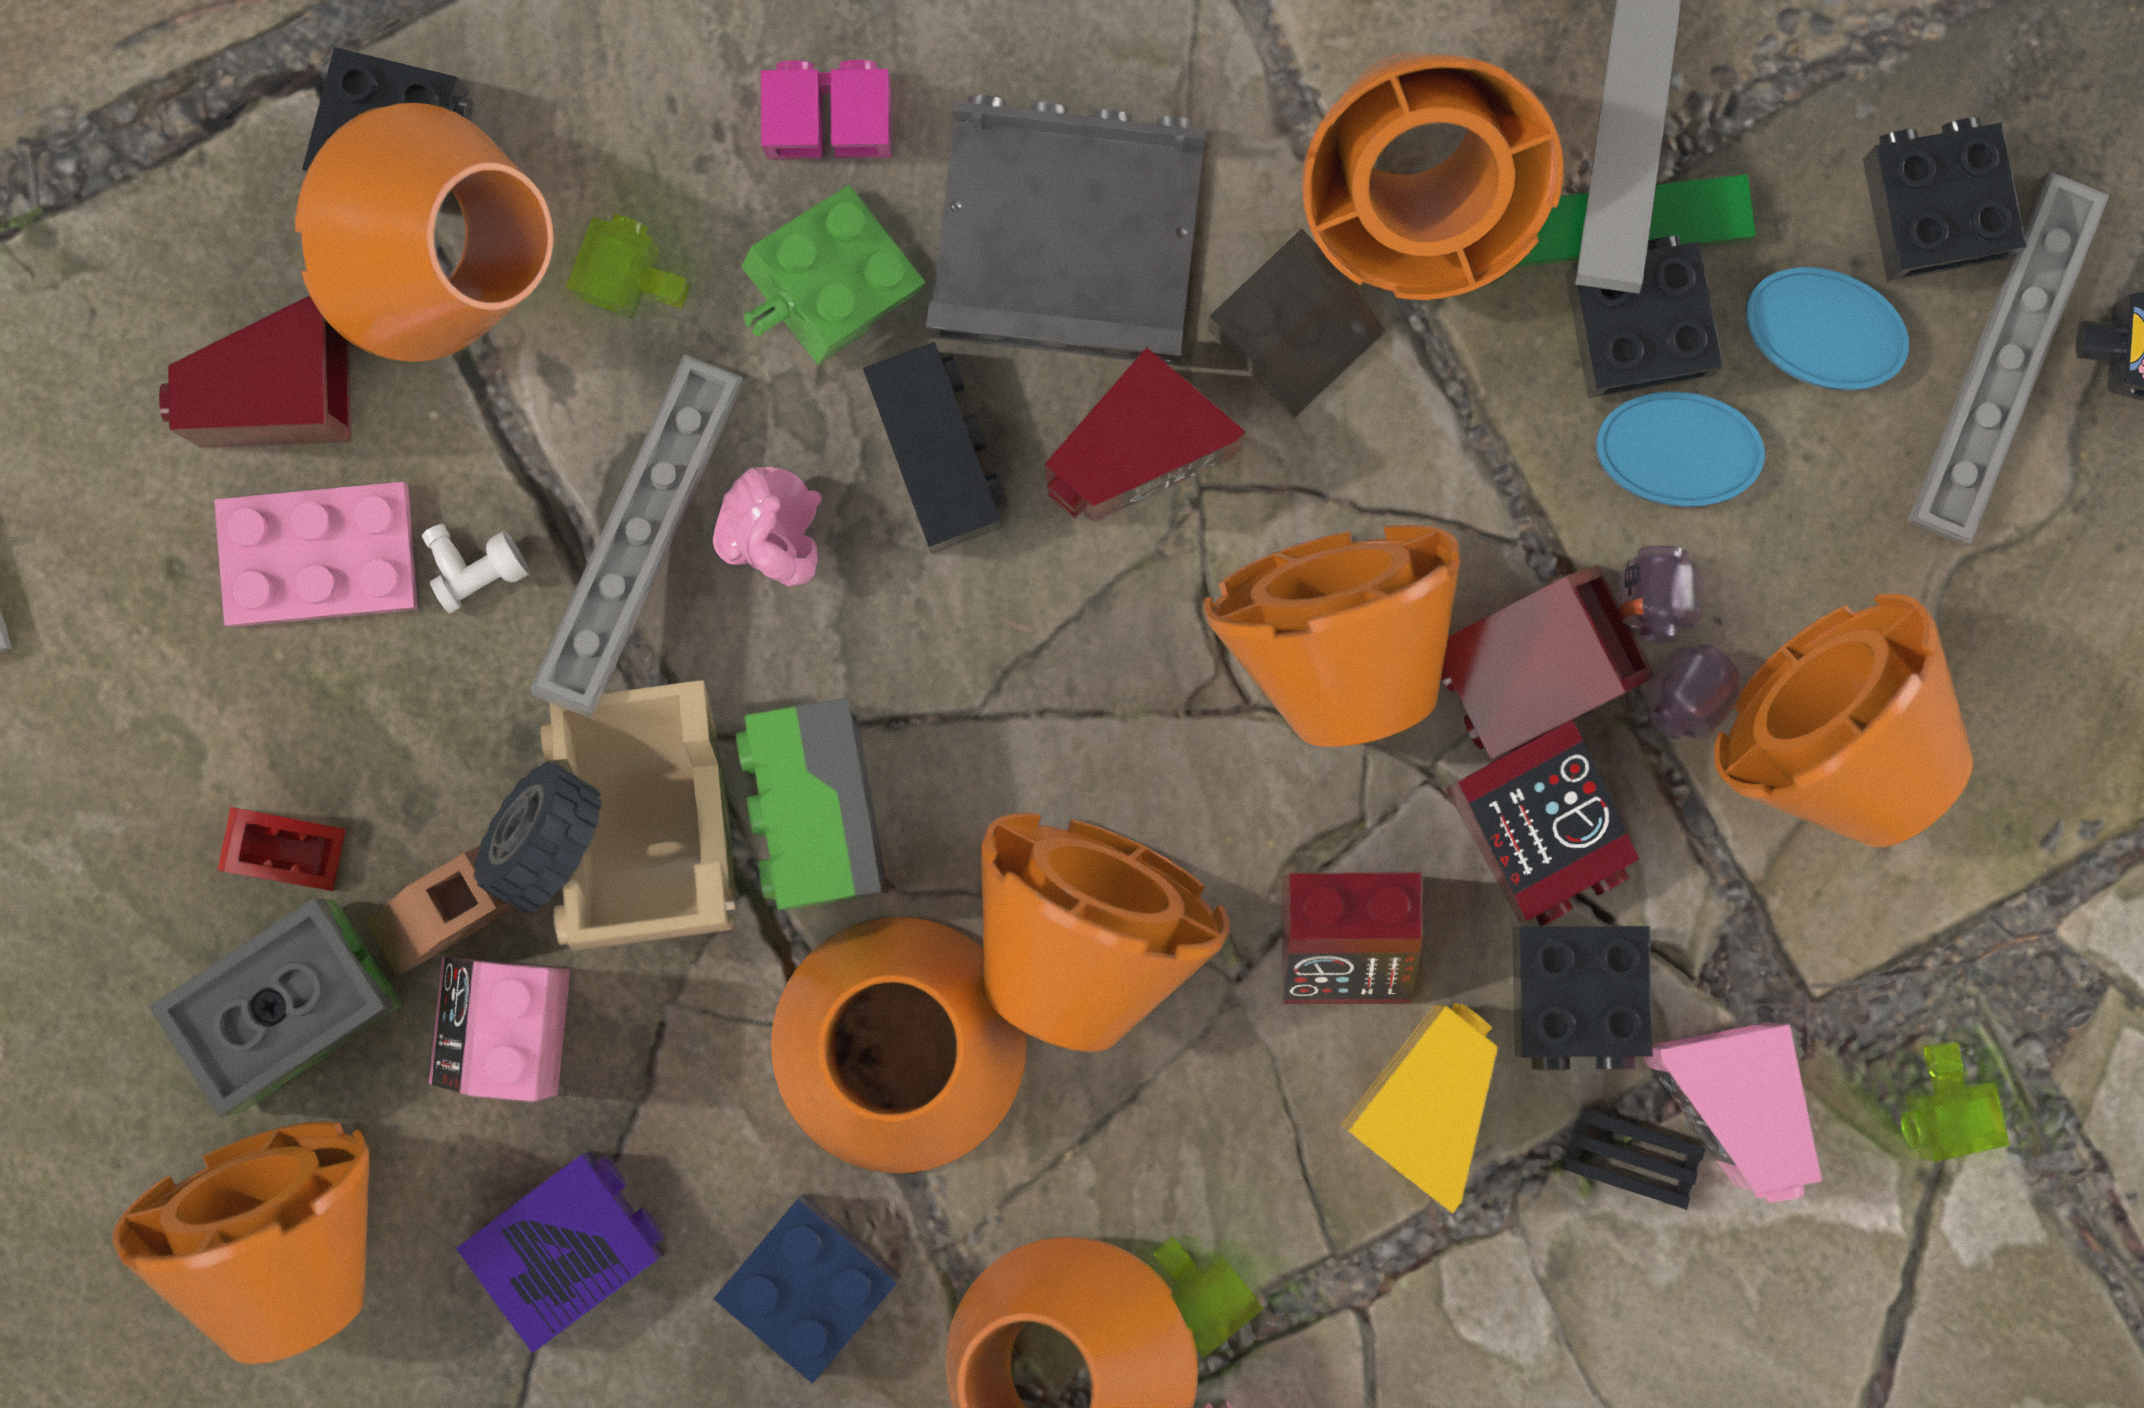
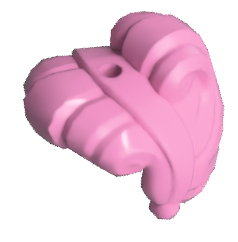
[713,467,822,587]

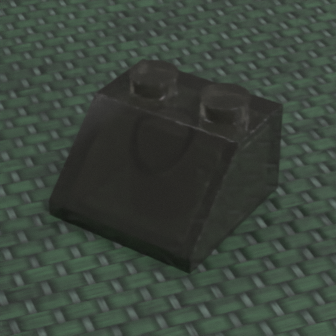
[1207,229,1386,419]

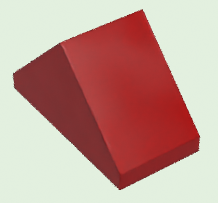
[217,807,346,891]

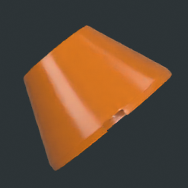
[1302,52,1564,300]
[295,103,553,362]
[1204,525,1461,747]
[1714,593,1974,847]
[981,813,1230,1052]
[771,917,1027,1173]
[112,1121,369,1364]
[946,1236,1198,1408]

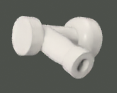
[422,524,530,614]

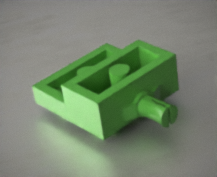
[741,184,926,365]

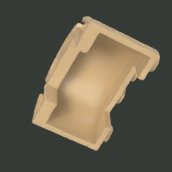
[541,680,735,951]

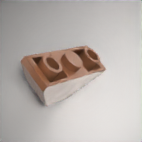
[365,846,515,977]

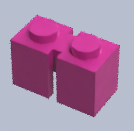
[761,59,892,159]

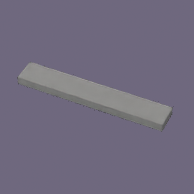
[1575,0,1681,294]
[1907,172,2109,547]
[530,354,743,719]

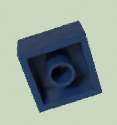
[713,1194,901,1384]

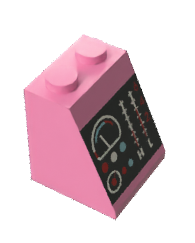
[429,956,571,1102]
[1643,1022,1822,1202]

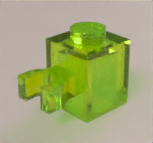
[566,214,691,320]
[1901,1041,2010,1162]
[1153,1235,1264,1358]

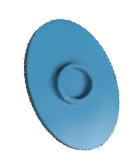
[1745,267,1909,391]
[1595,392,1765,508]

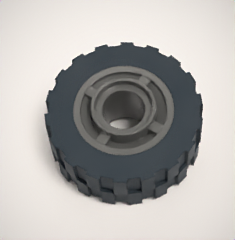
[474,762,602,913]

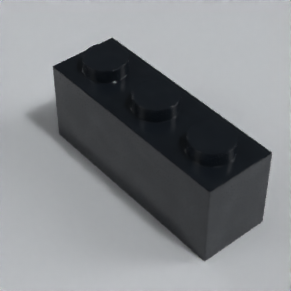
[863,341,1009,554]

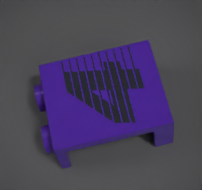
[456,1151,665,1353]

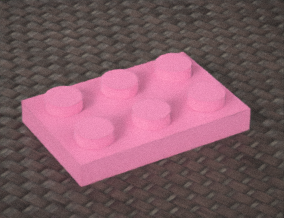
[214,482,419,627]

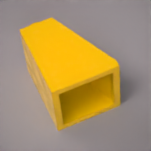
[1340,1003,1498,1213]

